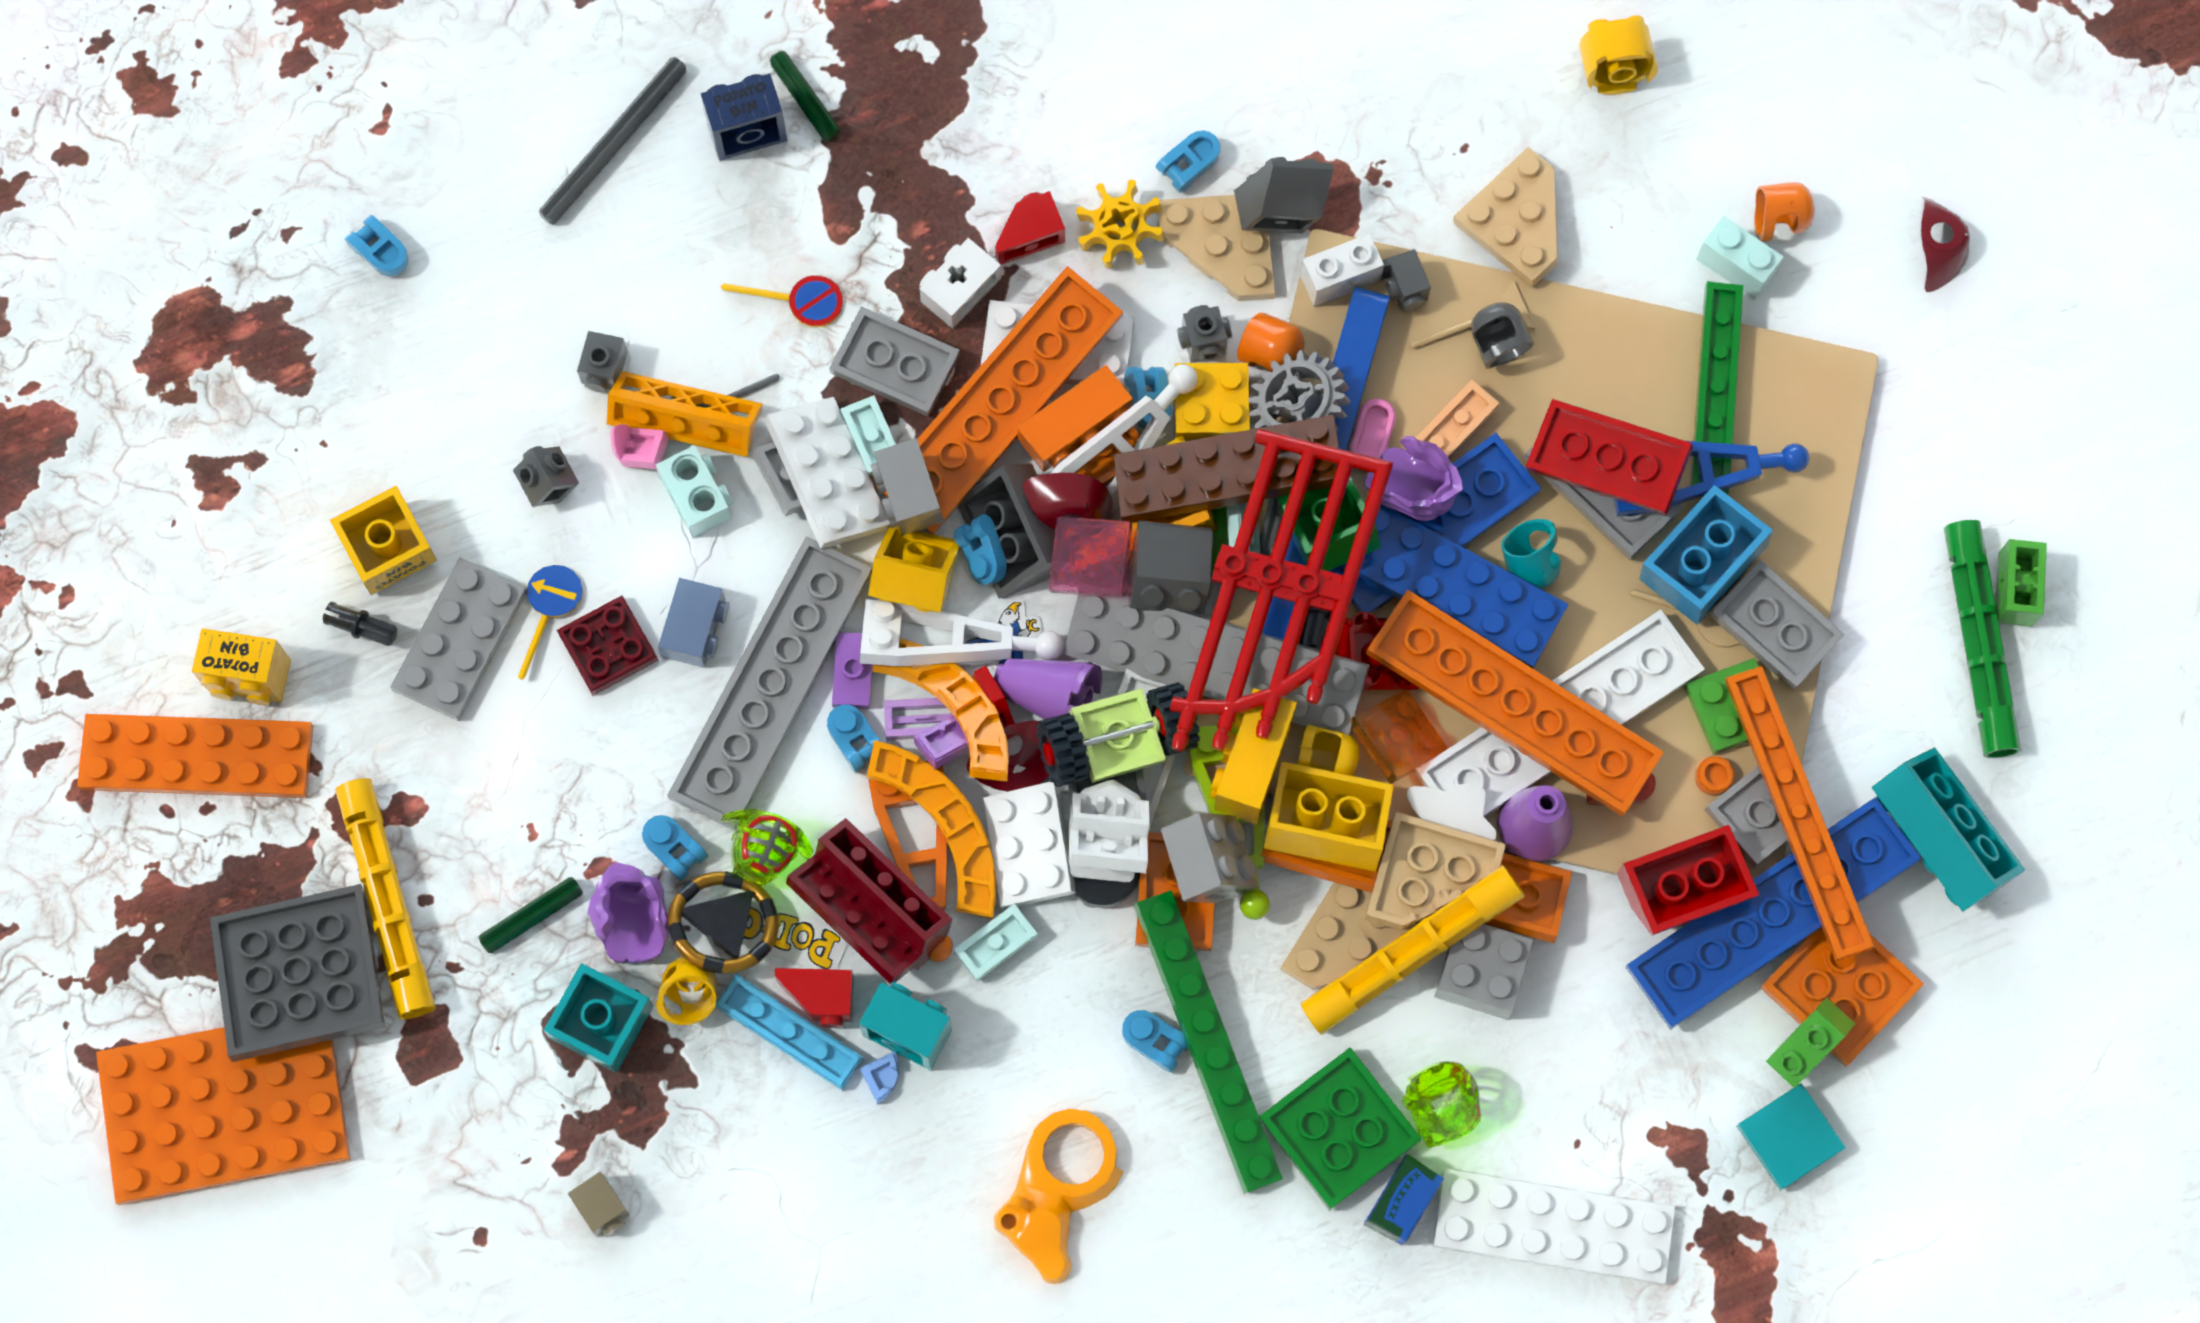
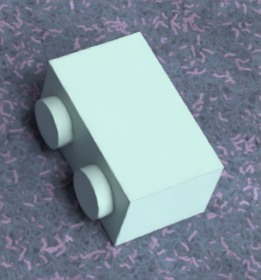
[1696,216,1784,299]

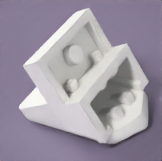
[1069,780,1150,882]

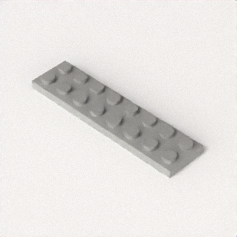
[667,536,872,831]
[1063,581,1370,735]

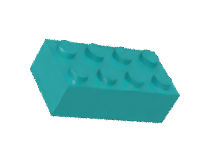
[1871,747,2026,912]

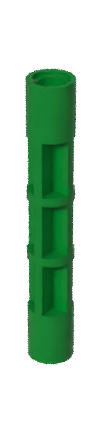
[1944,520,2022,758]

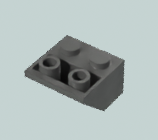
[1234,157,1334,233]

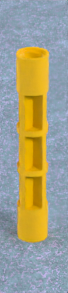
[335,778,436,1020]
[1300,865,1525,1035]

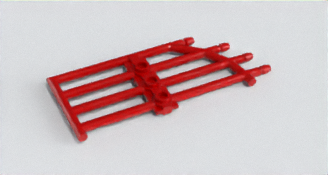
[1170,429,1393,752]

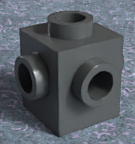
[1177,305,1232,363]
[513,446,579,507]

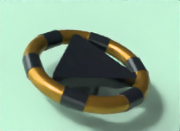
[667,871,779,974]

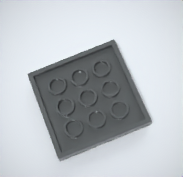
[210,884,386,1062]

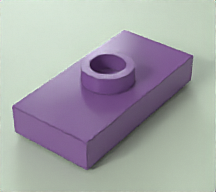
[832,632,873,709]
[914,716,969,770]

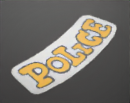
[708,901,848,969]

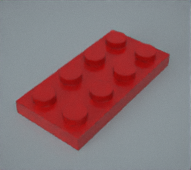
[1525,399,1693,516]

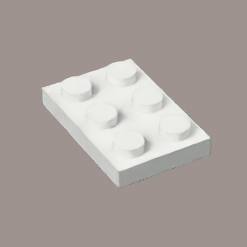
[983,782,1076,909]

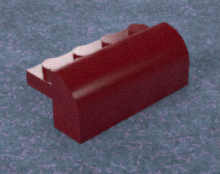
[786,818,952,984]

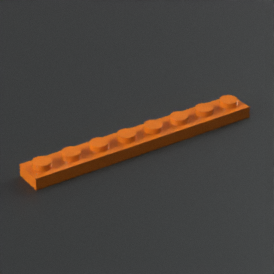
[1725,666,1874,962]

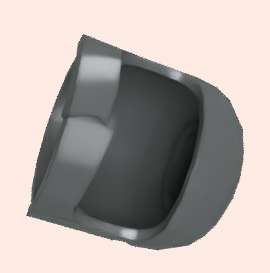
[1471,302,1534,369]

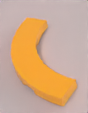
[873,638,1009,781]
[866,740,996,919]

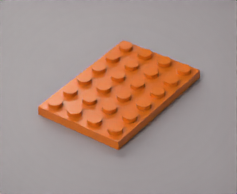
[96,1027,351,1205]

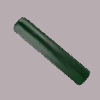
[770,50,840,142]
[478,877,583,953]

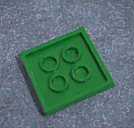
[1259,1047,1422,1211]

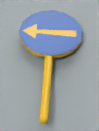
[518,565,583,680]

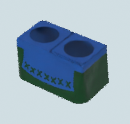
[1363,1153,1444,1245]

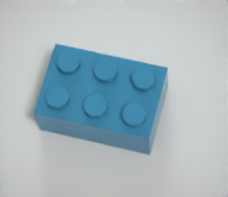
[1639,485,1773,625]

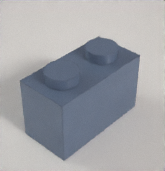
[658,577,729,668]

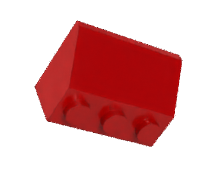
[1617,825,1759,935]

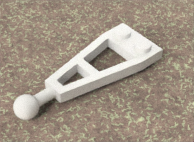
[1050,364,1198,528]
[860,599,1064,666]

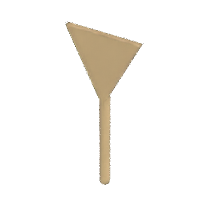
[1410,281,1535,348]

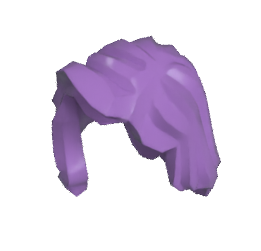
[1364,436,1463,521]
[587,862,669,964]

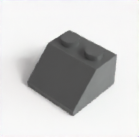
[1125,521,1213,615]

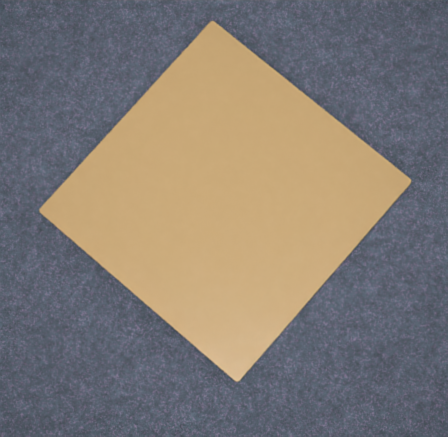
[1184,229,1878,879]

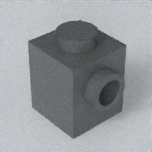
[577,330,628,392]

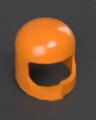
[1754,182,1814,242]
[1237,312,1305,373]

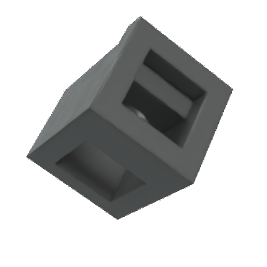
[1381,249,1431,312]

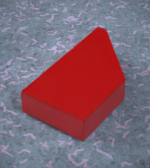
[973,665,1016,740]

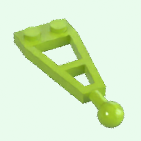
[1188,722,1270,920]

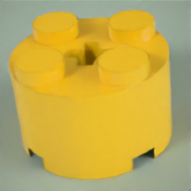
[1579,15,1658,95]

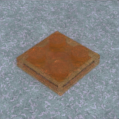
[1350,689,1449,784]

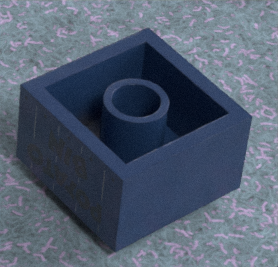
[700,73,788,161]

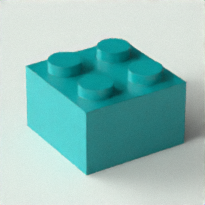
[543,963,654,1074]
[859,982,952,1071]

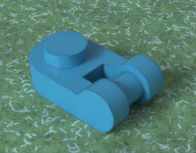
[1155,130,1220,193]
[344,215,409,276]
[1124,367,1172,430]
[953,514,1007,585]
[827,705,881,773]
[642,815,709,882]
[1122,1010,1188,1073]

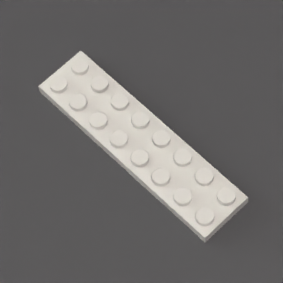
[1415,610,1705,817]

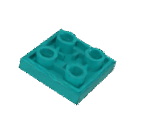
[1736,1083,1846,1191]

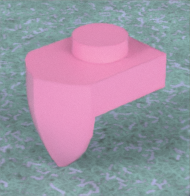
[610,424,669,469]

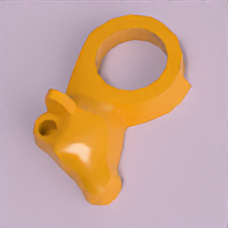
[994,1108,1124,1284]

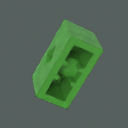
[1996,539,2047,626]
[1766,997,1855,1088]

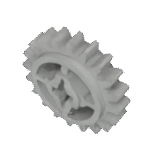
[1248,350,1350,432]

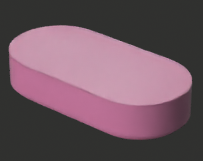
[1349,399,1396,459]

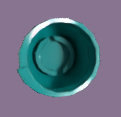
[1501,519,1561,590]

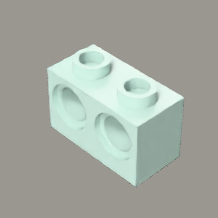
[656,445,733,538]

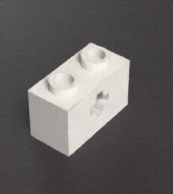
[1300,233,1384,307]
[919,238,1001,329]

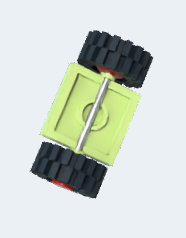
[1036,682,1200,787]

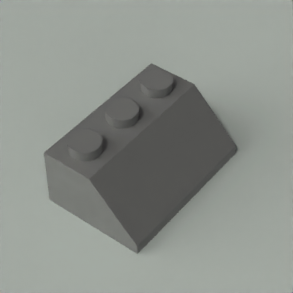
[958,463,1076,598]

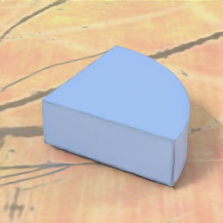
[860,1051,899,1104]

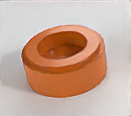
[1695,756,1735,796]

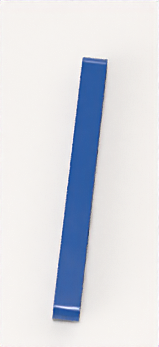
[1262,287,1390,639]

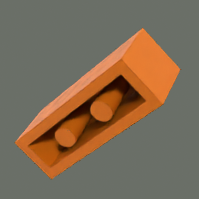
[1017,365,1133,473]

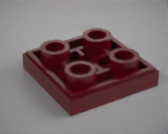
[556,595,659,696]

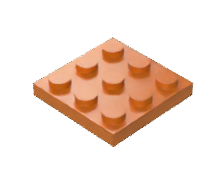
[1760,928,1924,1067]

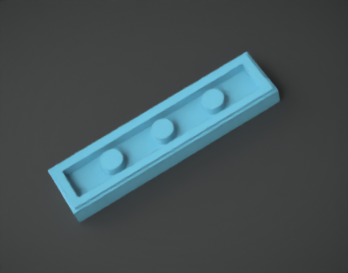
[715,974,863,1091]

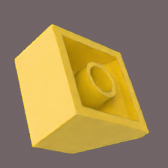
[868,525,961,613]

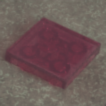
[1048,517,1133,598]

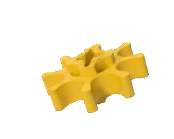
[1076,179,1164,269]

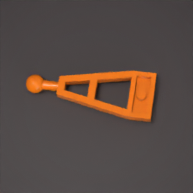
[868,761,953,962]

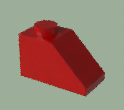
[995,191,1065,265]
[775,968,854,1028]

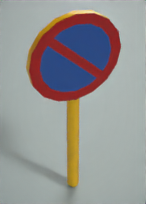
[721,275,843,327]

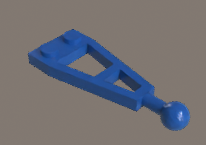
[1614,441,1810,516]

